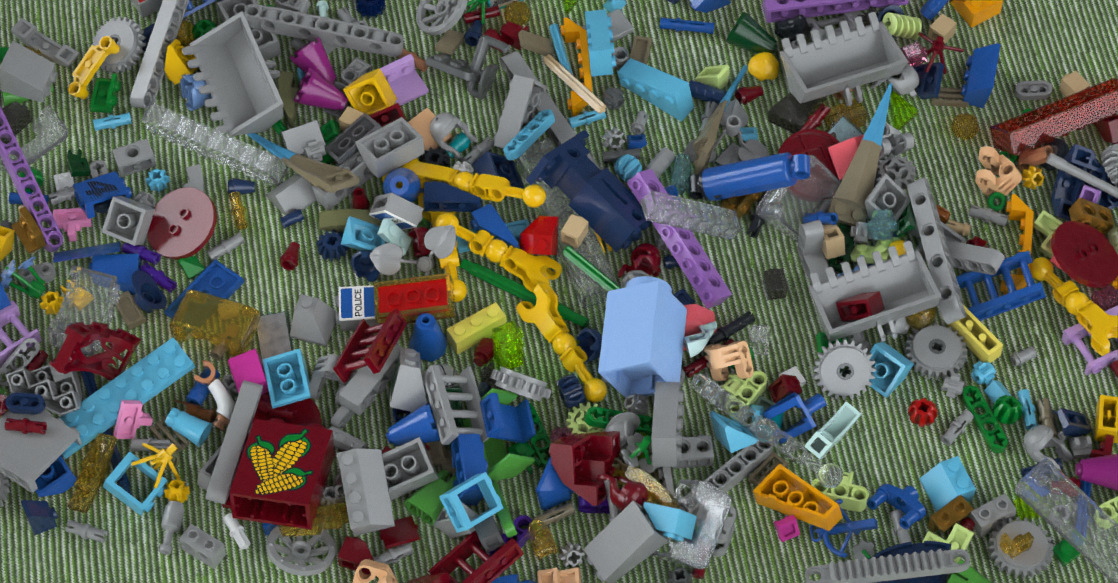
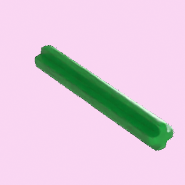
[563,246,621,291]

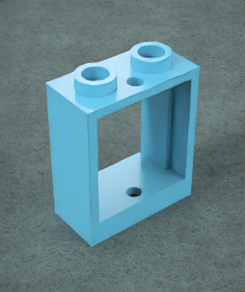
[103,451,168,516]
[439,472,503,533]

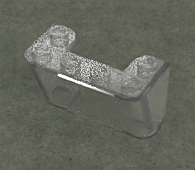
[651,479,732,569]

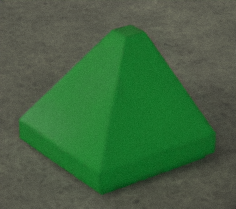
[320,119,340,143]
[178,256,205,280]

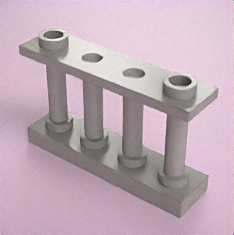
[422,365,490,445]

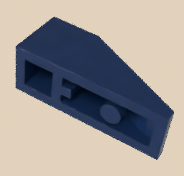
[424,181,481,212]

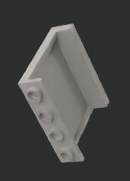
[0,404,82,493]

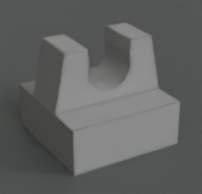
[1069,436,1093,459]

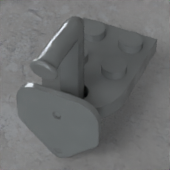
[425,35,511,100]

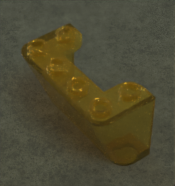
[169,290,261,357]

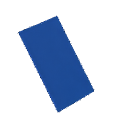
[53,242,120,263]

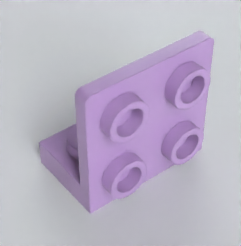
[380,54,429,106]

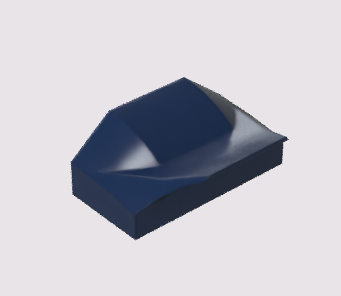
[1052,408,1092,437]

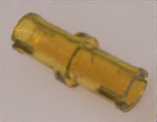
[228,192,248,230]

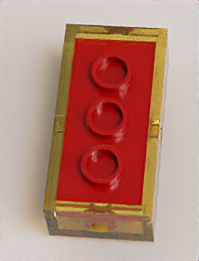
[373,273,456,324]

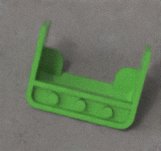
[462,388,535,482]

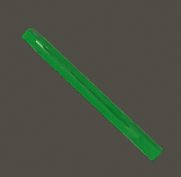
[459,258,590,328]

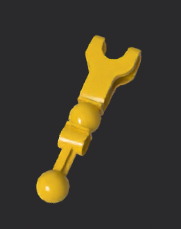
[418,192,467,303]
[435,212,562,293]
[1030,257,1118,356]
[516,282,607,403]

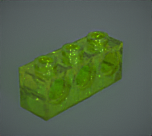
[492,320,525,369]

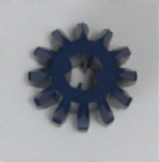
[316,229,349,262]
[557,374,585,408]

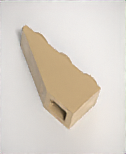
[822,224,845,259]

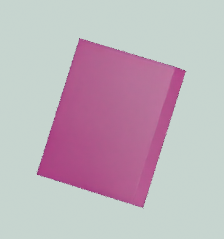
[228,349,269,395]

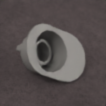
[603,412,640,449]

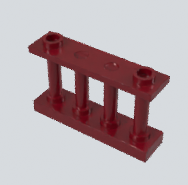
[333,309,407,383]
[428,530,524,583]

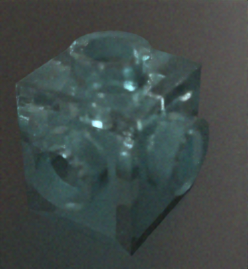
[868,210,897,240]

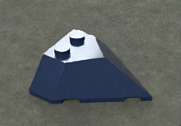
[1051,144,1118,221]

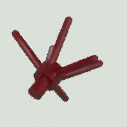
[916,32,965,74]

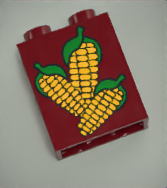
[229,418,335,530]

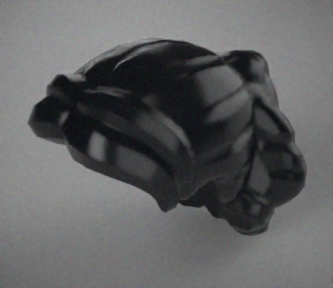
[774,14,806,42]

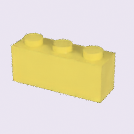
[446,302,507,355]
[947,306,1003,363]

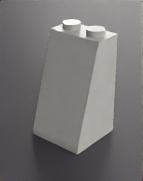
[584,501,669,583]

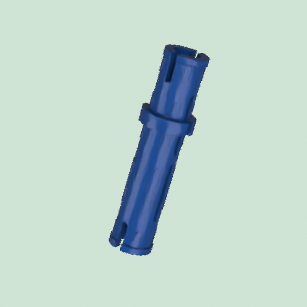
[660,17,714,34]

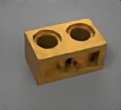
[1069,197,1114,236]

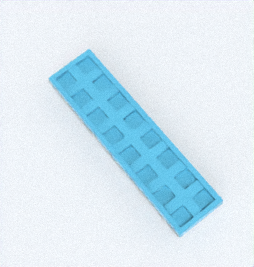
[59,338,195,459]

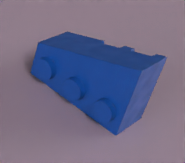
[451,434,488,506]

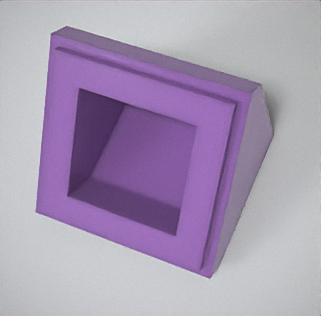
[1079,184,1101,204]

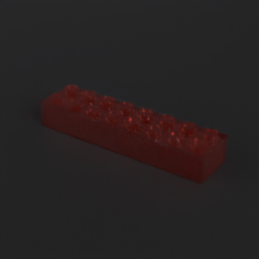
[990,78,1118,155]

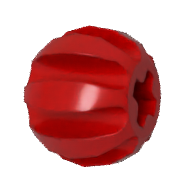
[908,398,938,427]

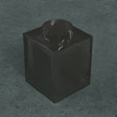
[763,268,787,300]

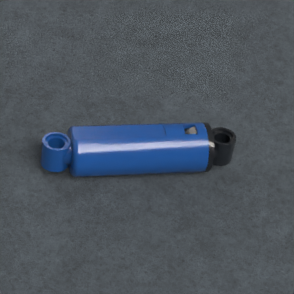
[688,152,810,202]

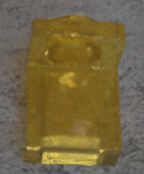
[1000,532,1034,559]

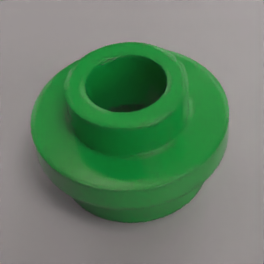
[988,192,1007,211]

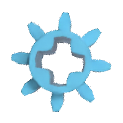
[146,168,170,192]
[971,361,996,386]

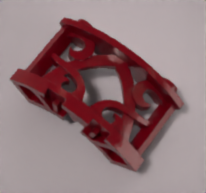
[49,322,141,381]

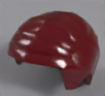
[408,227,431,258]

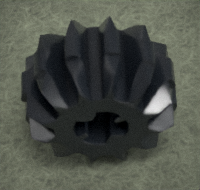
[419,147,450,167]

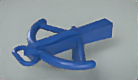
[810,499,878,558]

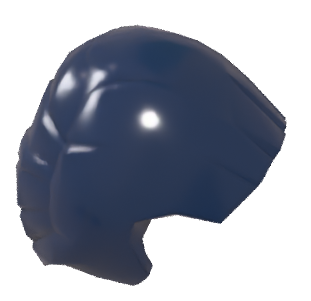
[351,251,381,282]
[576,328,602,362]

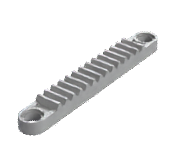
[805,549,970,583]

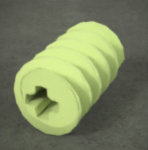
[882,12,922,40]

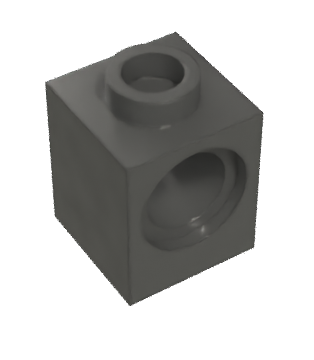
[474,516,505,553]

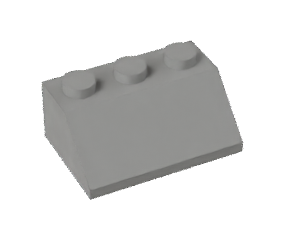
[355,117,425,178]

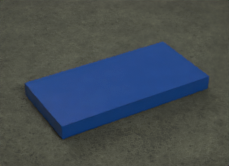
[164,259,244,334]

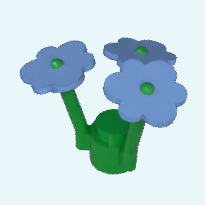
[0,256,47,299]

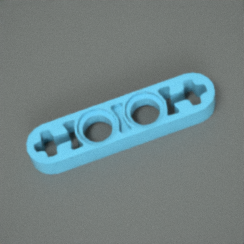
[503,109,555,160]

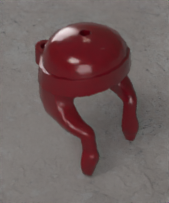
[618,243,661,278]
[597,474,649,511]

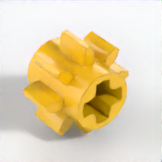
[1021,165,1045,190]
[40,291,65,315]
[164,480,190,503]

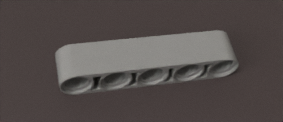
[916,240,1005,275]

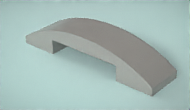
[11,18,80,67]

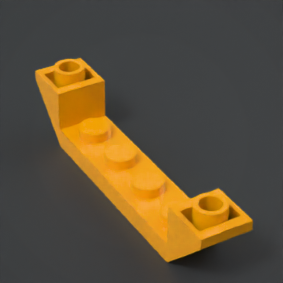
[560,17,592,117]
[1000,194,1034,295]

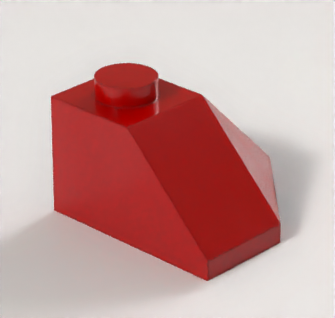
[520,216,559,255]

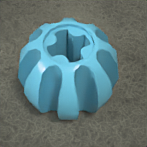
[614,154,642,182]

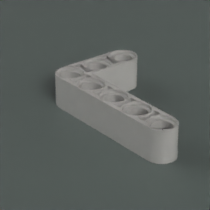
[797,220,828,286]

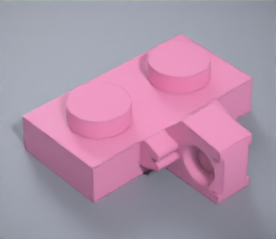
[53,208,92,242]
[113,400,153,439]

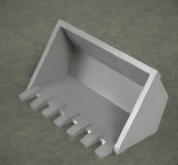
[182,11,284,137]
[780,12,909,106]
[808,240,941,343]

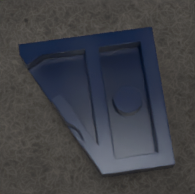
[912,62,944,99]

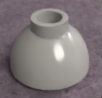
[884,317,910,335]

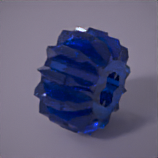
[355,0,386,19]

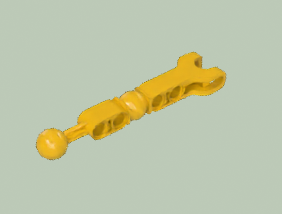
[382,158,546,208]

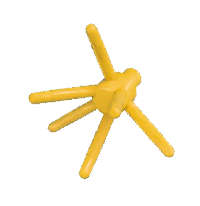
[131,443,181,488]

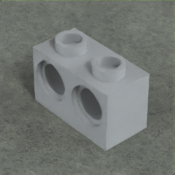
[673,435,714,469]
[179,524,226,569]

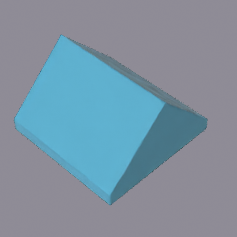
[341,216,385,251]
[710,411,758,453]

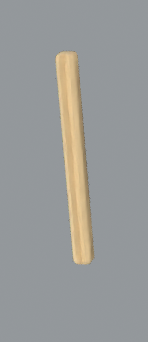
[543,54,606,114]

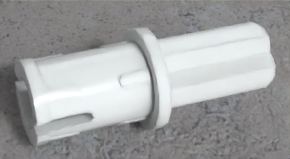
[223,513,251,550]

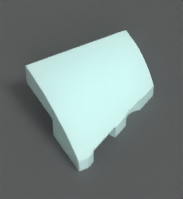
[684,321,717,358]

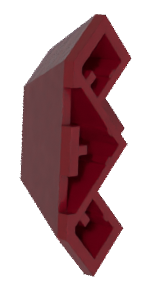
[549,431,621,506]

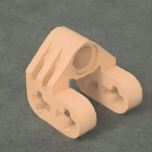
[975,146,1022,197]
[703,341,754,382]
[352,559,398,583]

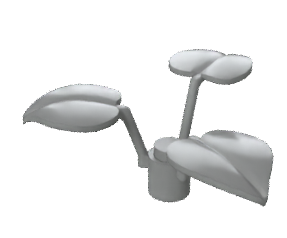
[683,99,770,164]
[370,225,456,313]

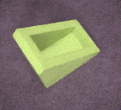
[695,64,730,89]

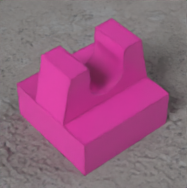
[774,515,800,542]

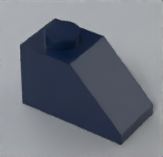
[21,500,58,536]

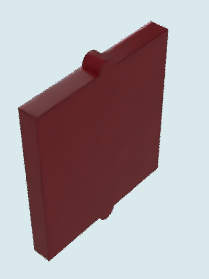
[380,516,420,549]

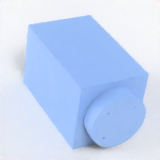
[598,276,687,398]

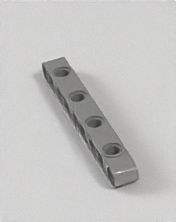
[244,4,404,57]
[907,177,966,324]

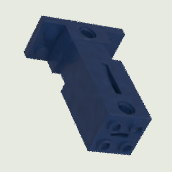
[526,130,652,252]

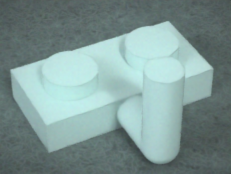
[377,218,412,255]

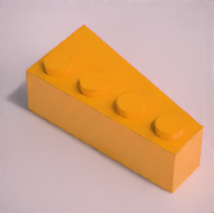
[753,463,843,531]

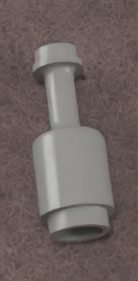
[159,501,185,555]

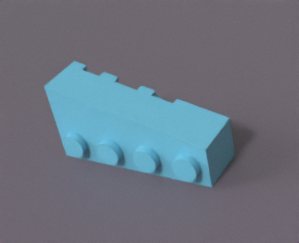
[585,9,616,76]
[617,58,694,122]

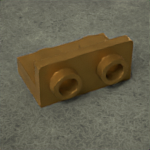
[721,192,762,220]
[12,206,46,253]
[928,495,973,533]

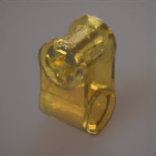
[528,519,558,561]

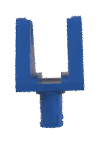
[762,392,827,444]

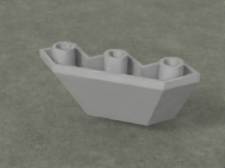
[6,365,83,416]

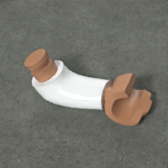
[194,360,235,432]

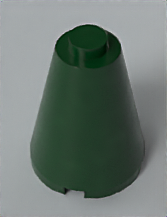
[725,12,778,54]

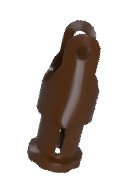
[173,400,216,423]

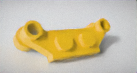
[68,36,120,99]

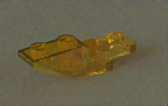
[613,465,680,509]

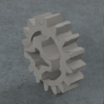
[877,153,916,189]

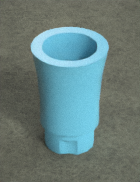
[165,408,212,447]

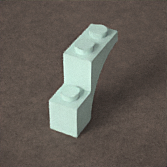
[804,401,862,459]

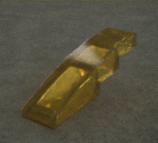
[67,433,117,513]
[278,503,349,537]

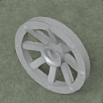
[416,0,468,35]
[266,524,336,576]

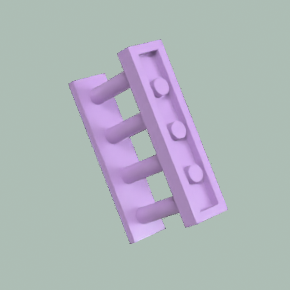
[0,301,42,367]
[1061,305,1118,376]

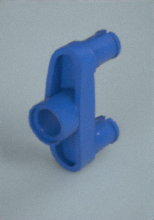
[867,484,926,529]

